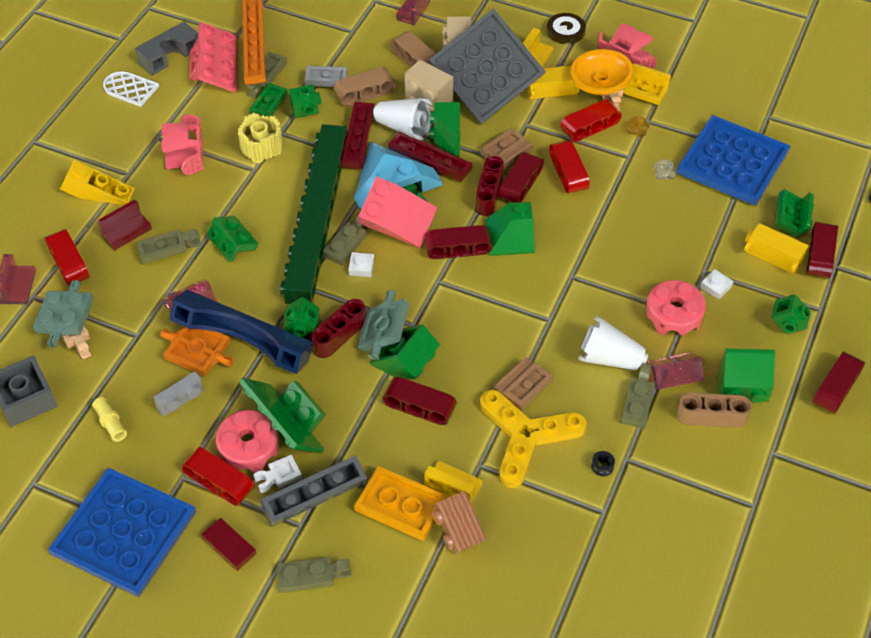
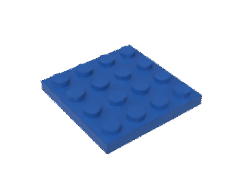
[676,115,791,206]
[48,467,196,597]

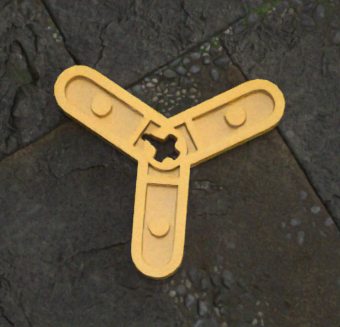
[480,390,587,488]

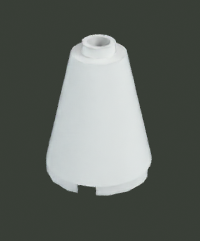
[373,98,432,140]
[578,316,648,370]

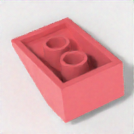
[359,176,437,248]

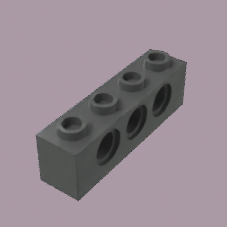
[261,455,367,527]

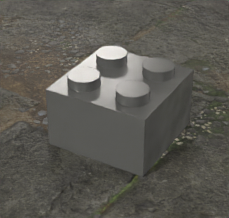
[0,355,58,427]

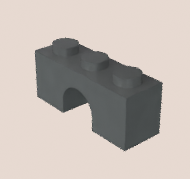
[135,21,198,75]

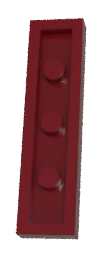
[341,102,375,169]
[388,131,472,182]

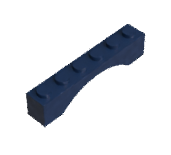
[169,289,313,374]

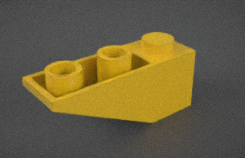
[60,160,135,205]

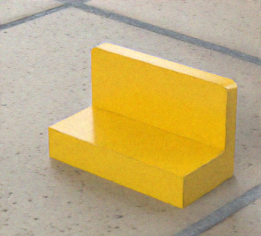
[523,28,554,67]
[424,461,483,504]

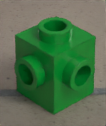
[289,84,322,118]
[771,294,811,334]
[283,297,320,338]

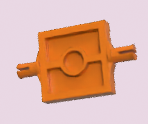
[160,326,234,377]

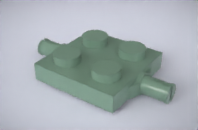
[33,280,94,348]
[357,290,409,360]

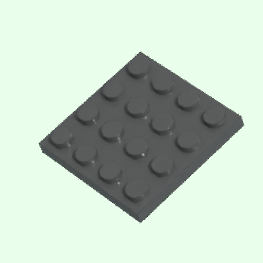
[429,8,546,125]

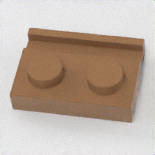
[481,128,533,170]
[495,357,553,411]

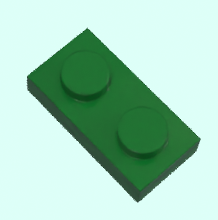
[249,83,288,118]

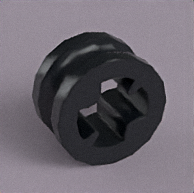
[591,451,615,477]

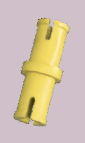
[92,397,127,442]

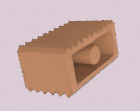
[432,491,487,554]

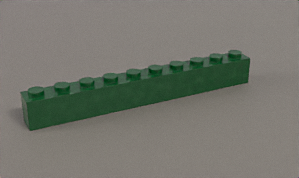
[280,124,347,304]

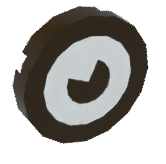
[547,13,586,44]

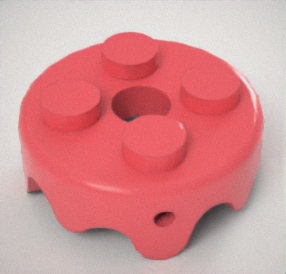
[646,280,706,335]
[216,410,280,473]

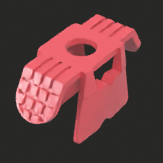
[598,23,657,69]
[162,114,203,175]

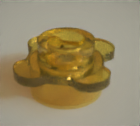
[626,116,650,137]

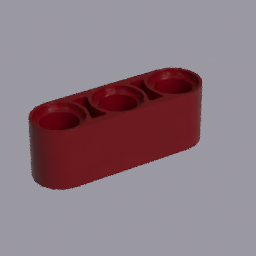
[498,152,544,203]
[476,156,504,216]
[806,221,838,279]
[425,225,492,259]
[312,298,366,358]
[812,351,866,414]
[382,377,457,425]

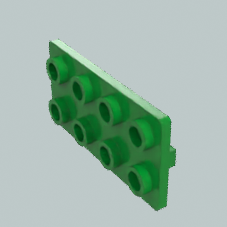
[239,378,326,453]

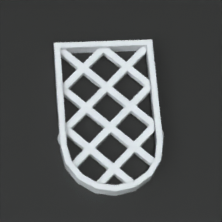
[103,71,159,107]

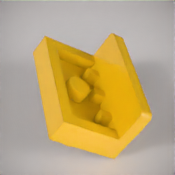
[623,63,671,105]

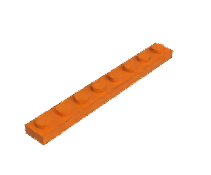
[242,0,266,85]

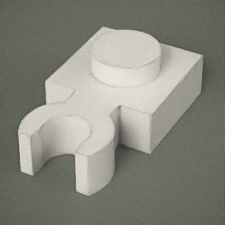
[253,455,302,493]

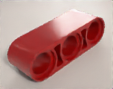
[560,99,622,142]
[549,140,590,193]
[44,229,90,287]
[181,447,255,506]

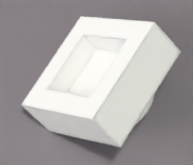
[349,252,375,277]
[700,269,734,300]

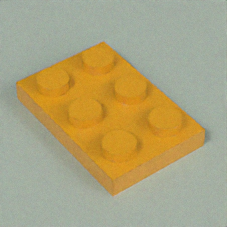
[354,466,447,542]

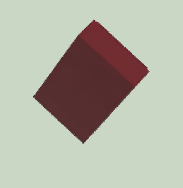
[201,518,257,571]

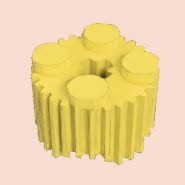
[238,113,283,163]

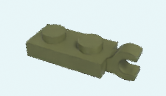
[247,52,287,98]
[323,211,367,266]
[136,229,201,264]
[621,363,655,429]
[277,557,351,593]

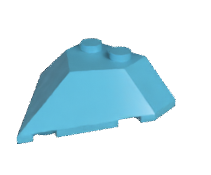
[354,141,442,211]

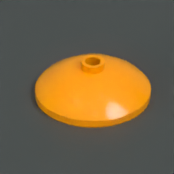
[571,49,633,95]

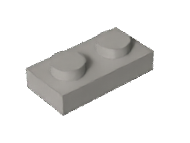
[305,66,347,87]
[154,372,204,417]

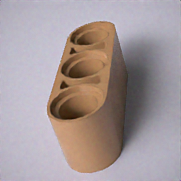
[391,31,436,67]
[333,67,396,106]
[676,393,752,427]

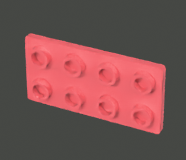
[189,22,237,92]

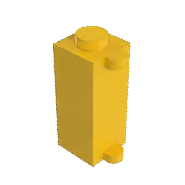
[527,66,580,99]
[744,223,809,274]

